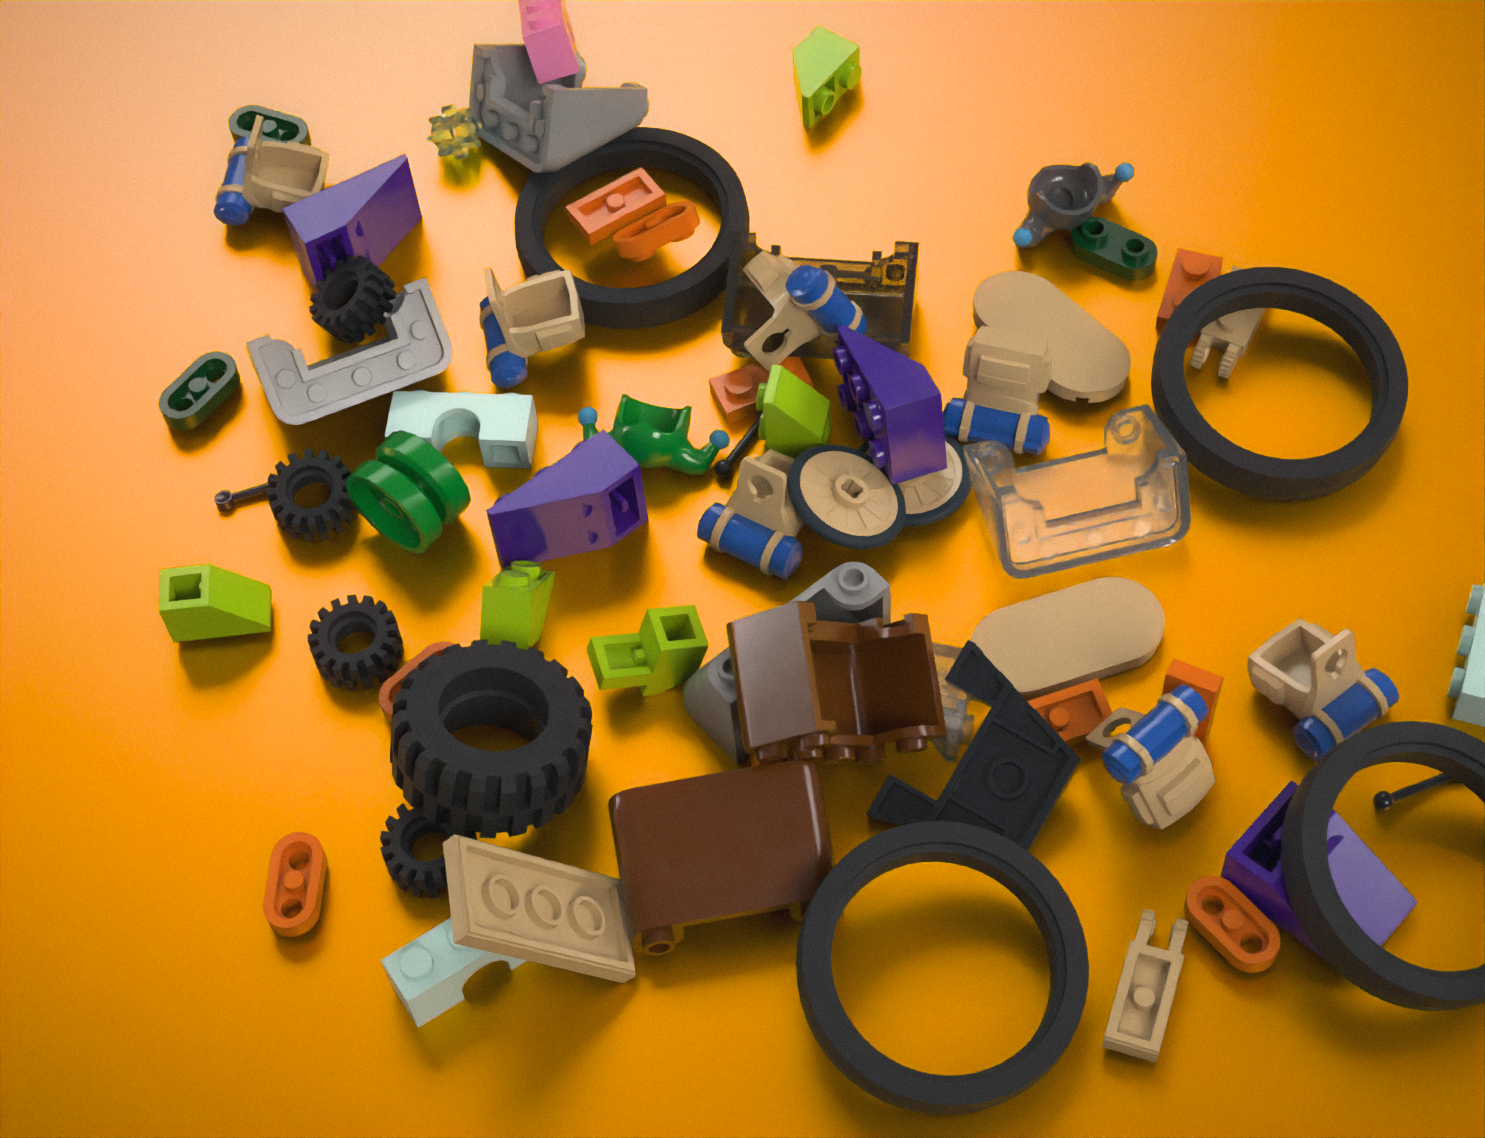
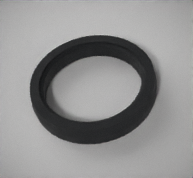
[514,127,750,329]
[1151,267,1408,501]
[1281,721,1485,1011]
[796,821,1089,1115]

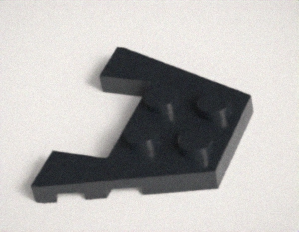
[866,640,1081,852]

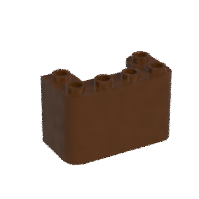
[726,601,947,765]

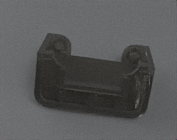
[721,232,919,359]

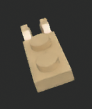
[1190,266,1266,379]
[1102,909,1189,1063]

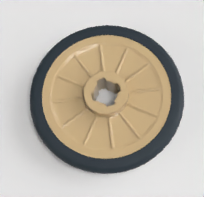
[858,434,973,527]
[787,445,906,550]

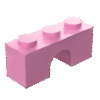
[518,0,580,84]

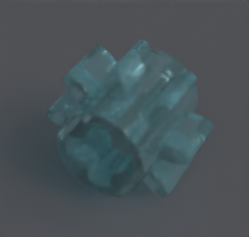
[427,104,483,160]

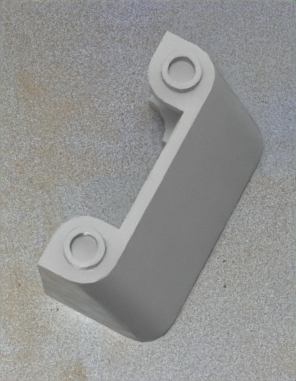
[469,44,649,173]
[246,277,453,425]
[682,562,891,766]

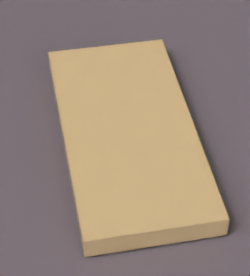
[443,834,636,983]

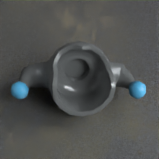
[1012,162,1134,249]

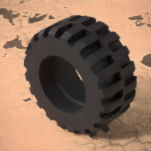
[390,640,593,838]

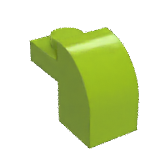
[587,605,709,697]

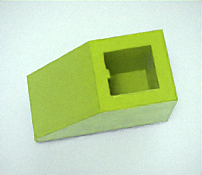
[793,25,862,128]
[756,364,831,459]
[480,561,555,650]
[159,564,272,642]

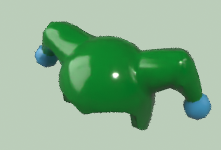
[578,394,730,475]

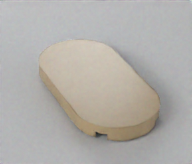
[972,271,1131,403]
[970,577,1165,700]

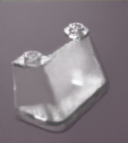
[963,404,1191,579]

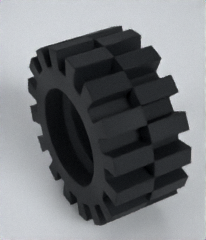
[309,255,396,344]
[266,449,357,542]
[308,594,404,691]
[380,803,477,899]

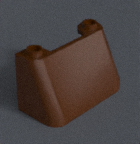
[608,759,844,956]

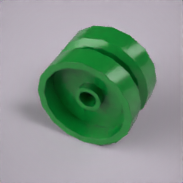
[345,430,471,554]

